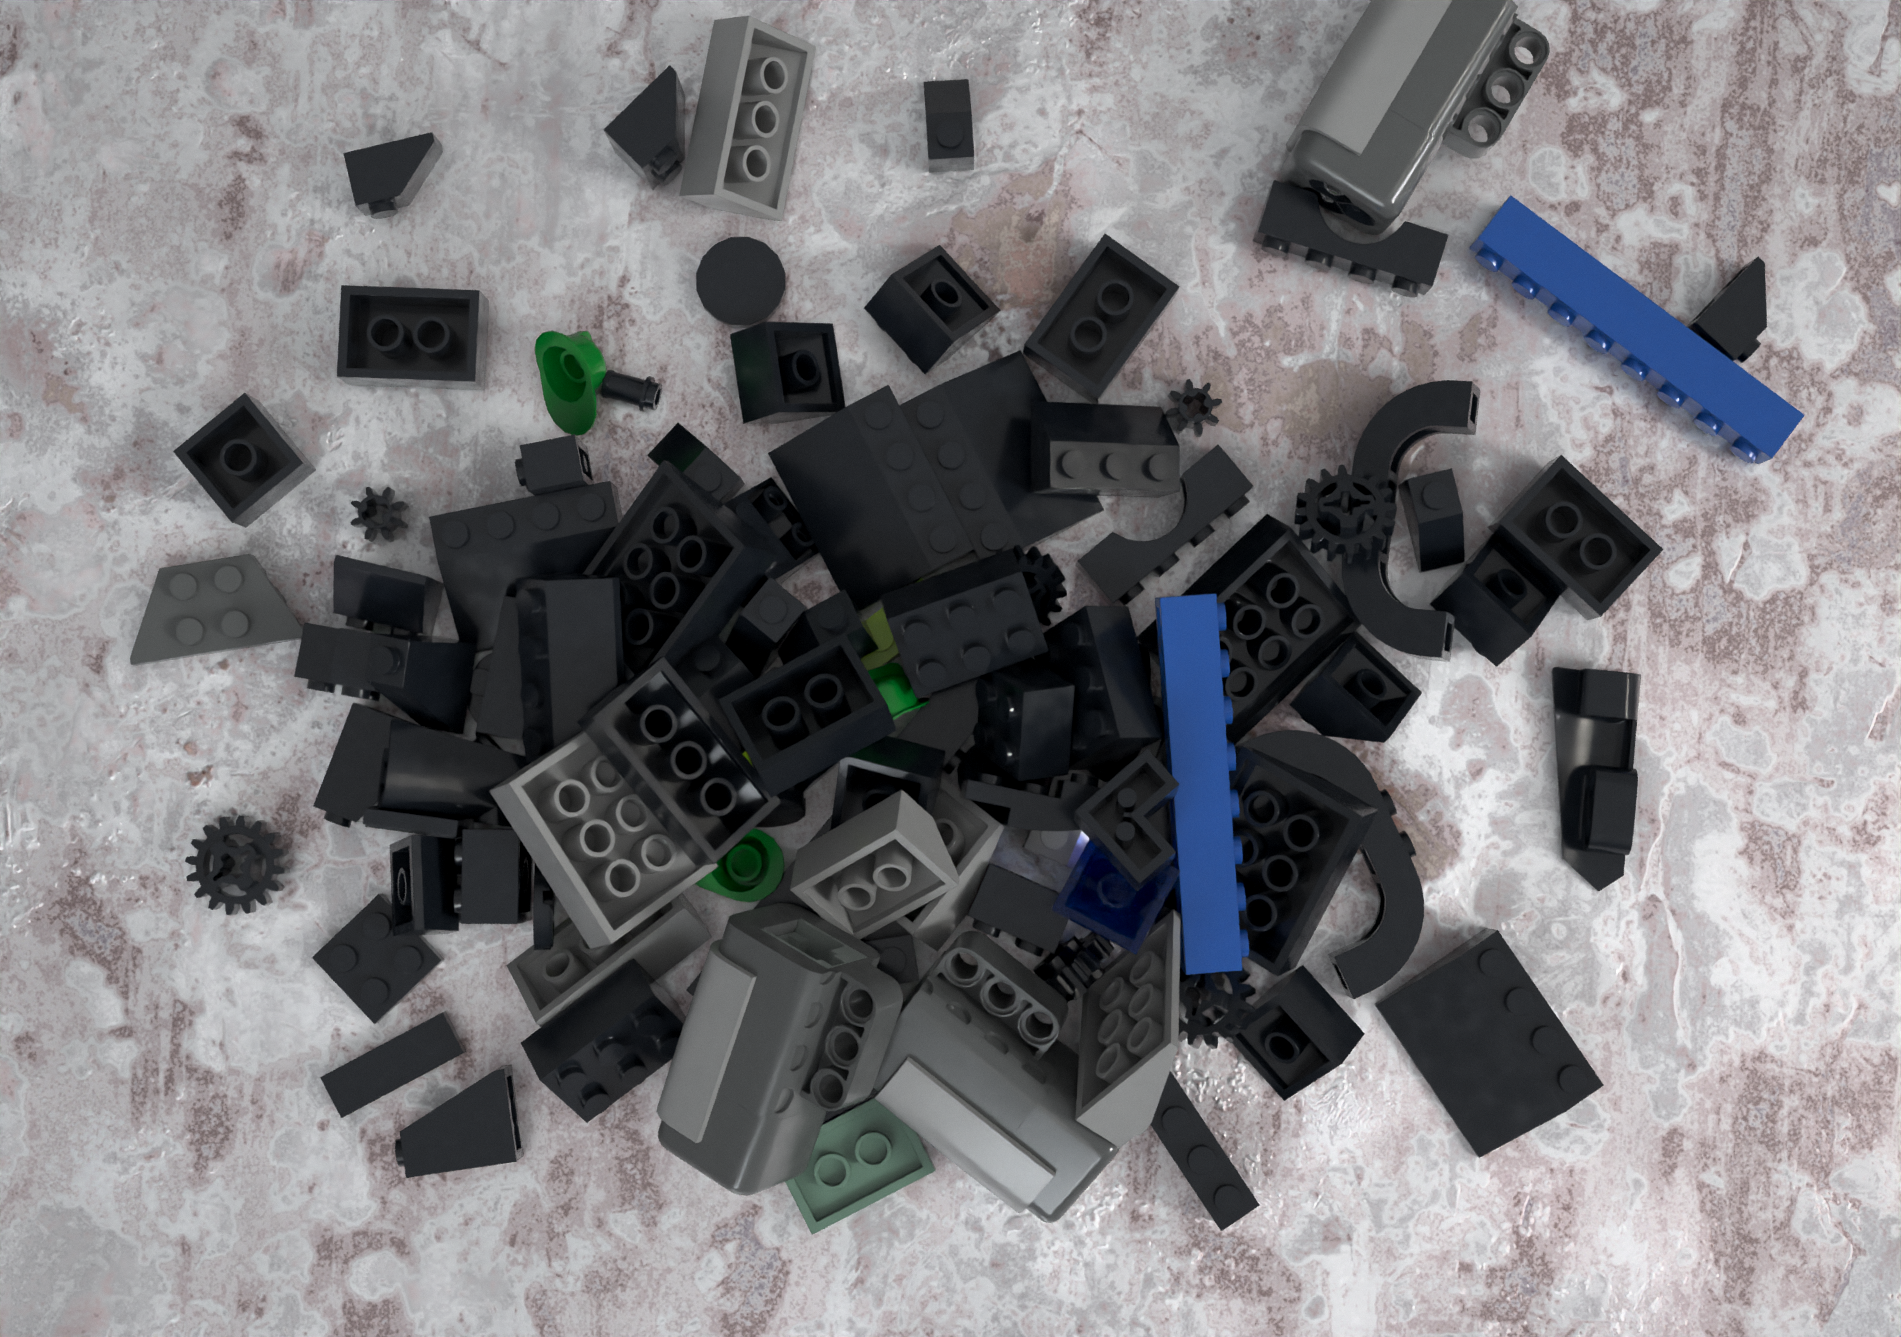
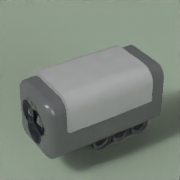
[1281,0,1550,235]
[656,903,903,1196]
[873,931,1120,1223]

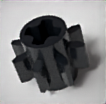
[1165,379,1222,438]
[350,487,409,542]

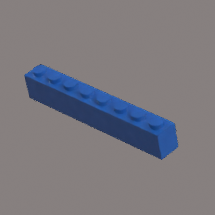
[1469,195,1805,464]
[1155,594,1249,975]

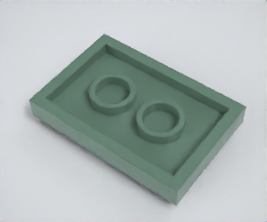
[785,1097,936,1235]

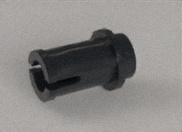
[601,370,662,412]

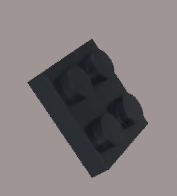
[312,893,445,1024]

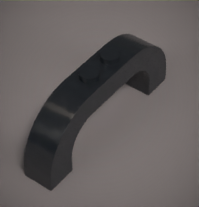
[1342,380,1480,662]
[1234,730,1424,999]

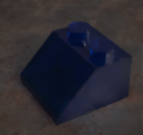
[1052,839,1180,955]

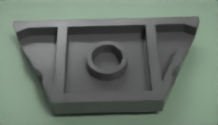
[130,554,304,666]

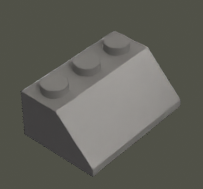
[790,790,960,940]

